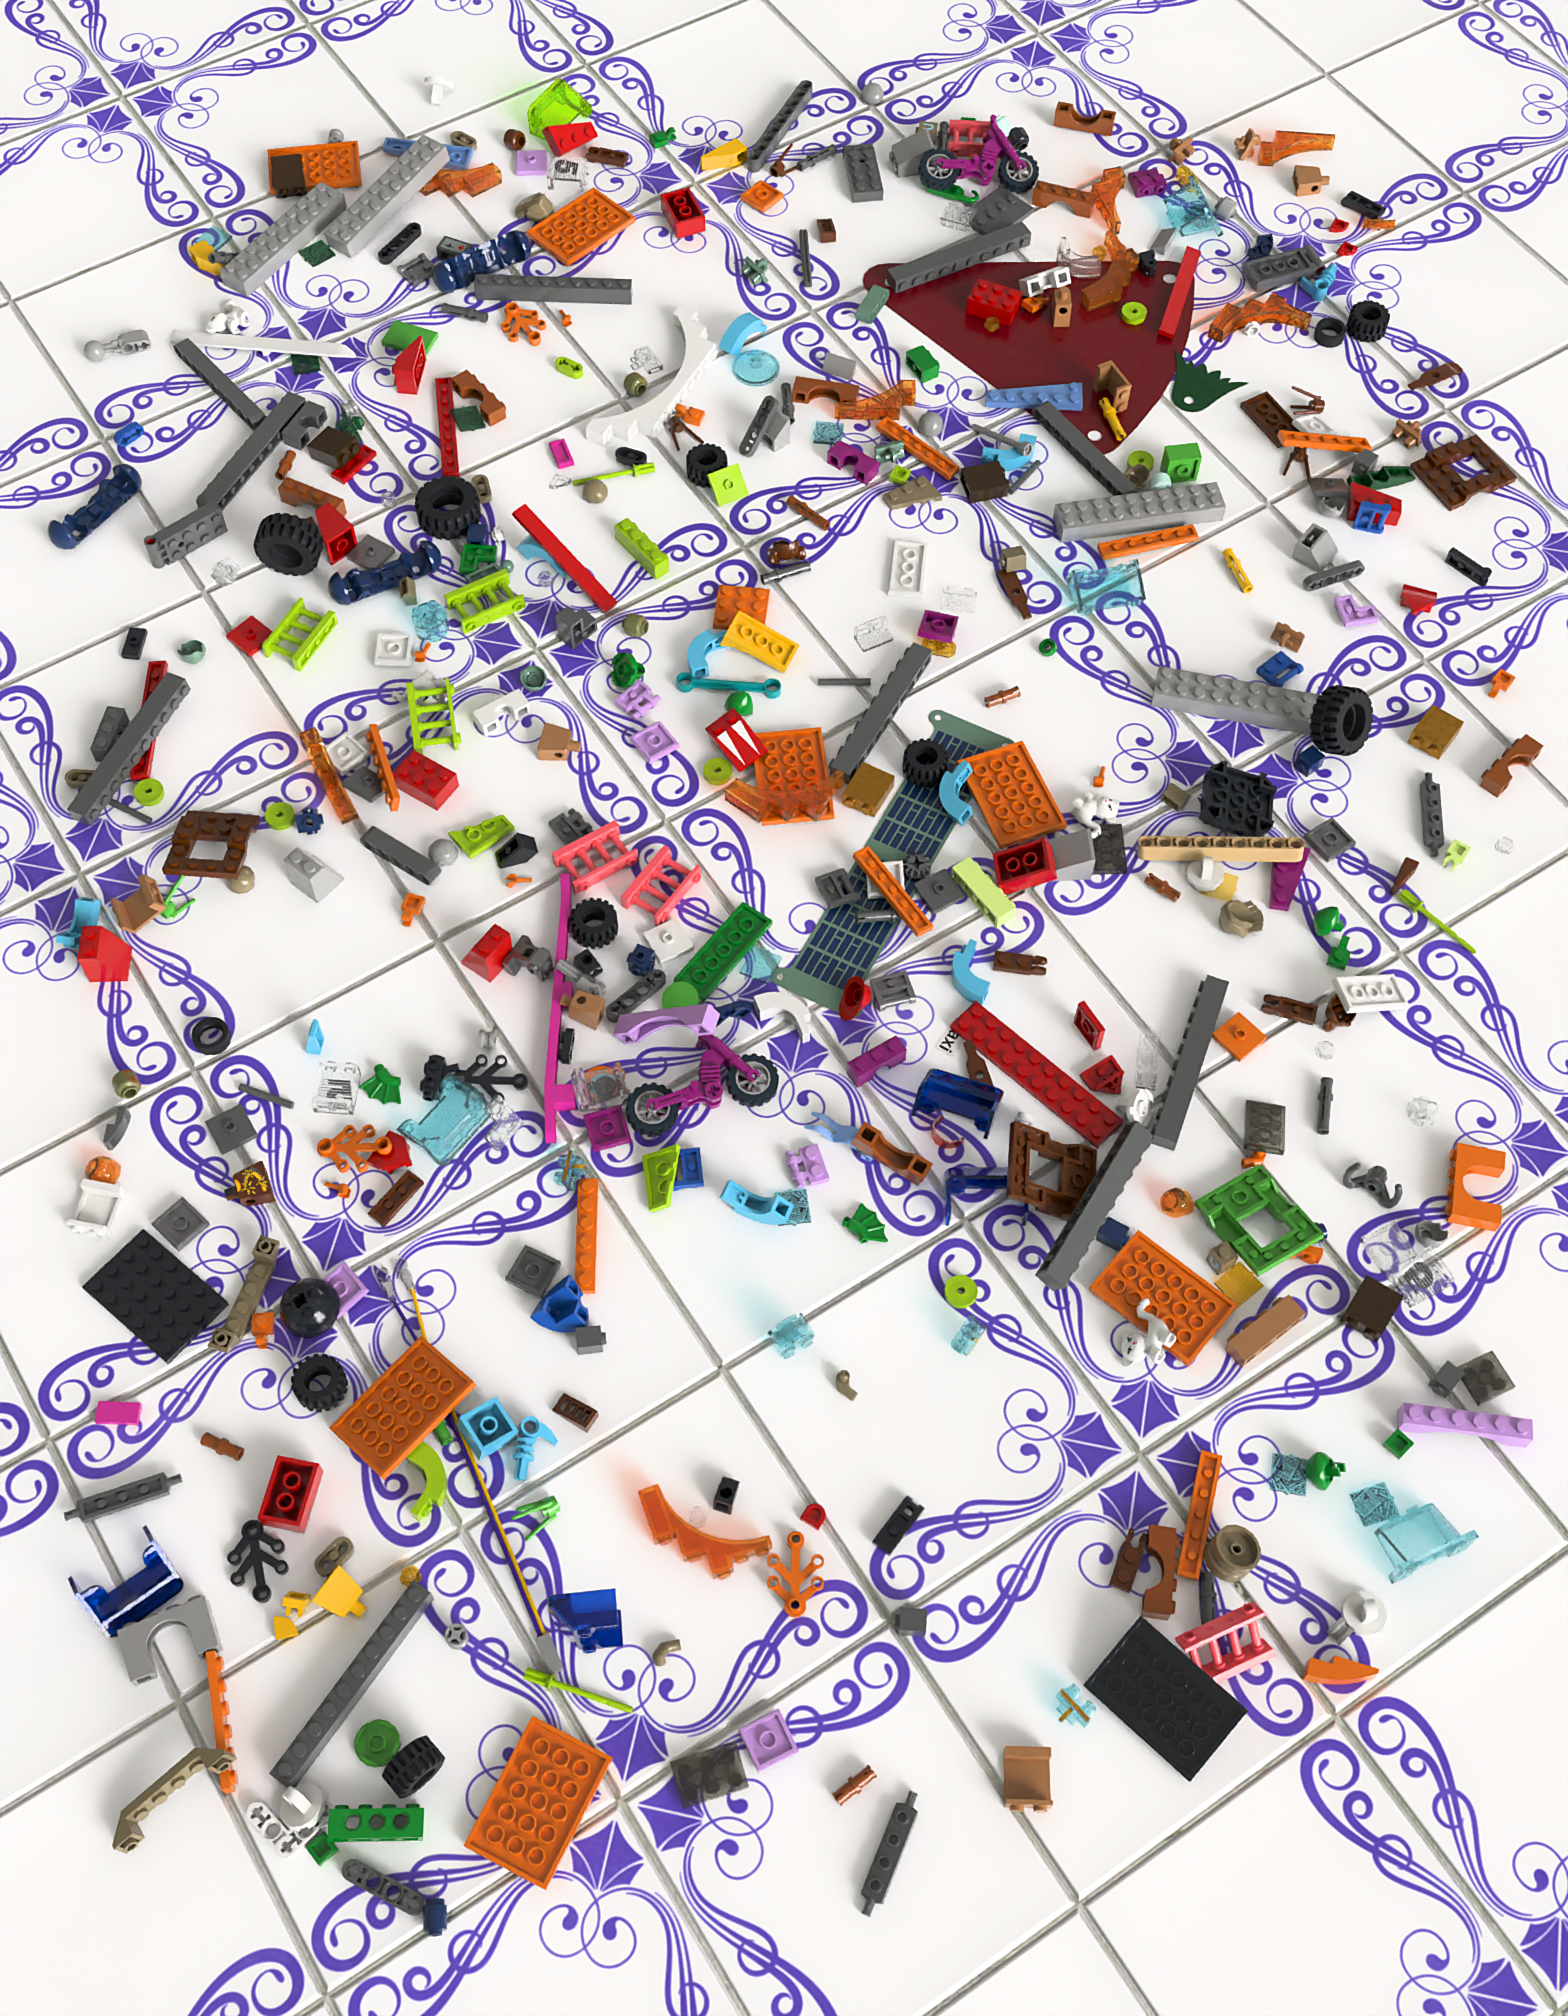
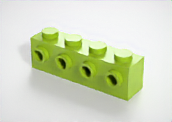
[614,517,669,580]

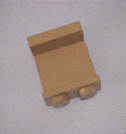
[1093,360,1131,413]
[110,874,167,934]
[1003,1746,1053,1813]

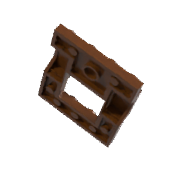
[1410,434,1517,511]
[162,810,261,879]
[1006,1121,1097,1221]

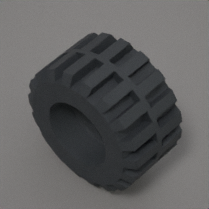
[1346,300,1390,343]
[686,443,728,488]
[902,738,949,788]
[570,897,618,949]
[291,1353,348,1412]
[382,1735,445,1799]

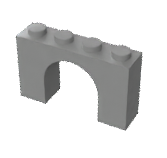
[117,1595,223,1686]

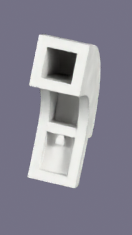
[754,992,812,1043]

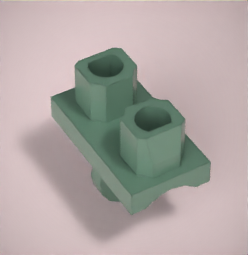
[741,256,769,286]
[874,440,905,464]

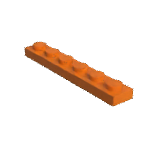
[876,416,960,480]
[1277,430,1372,453]
[1097,524,1199,560]
[365,724,400,812]
[852,846,933,937]
[575,1178,599,1294]
[1176,1450,1223,1581]
[205,1650,238,1794]

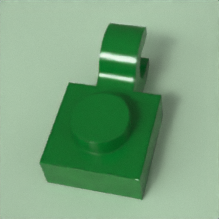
[649,127,676,149]
[1326,935,1351,971]

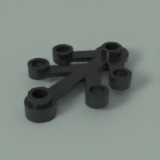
[451,1054,528,1105]
[227,1520,289,1603]

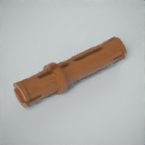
[786,495,830,531]

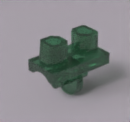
[336,412,365,442]

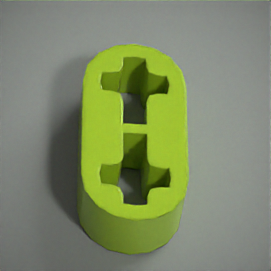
[555,357,583,379]

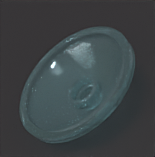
[732,349,780,386]

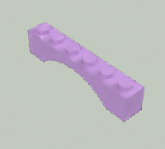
[613,1003,720,1044]
[1397,1402,1533,1448]

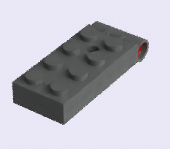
[843,143,884,203]
[1242,245,1326,292]
[144,500,228,569]

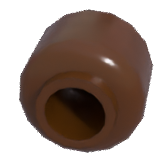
[503,129,526,151]

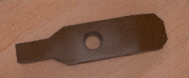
[1407,362,1463,391]
[997,569,1032,620]
[963,1040,999,1112]

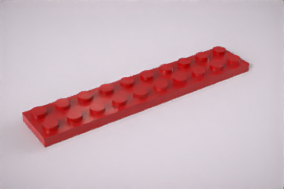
[950,1001,1123,1149]

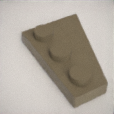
[882,475,942,510]

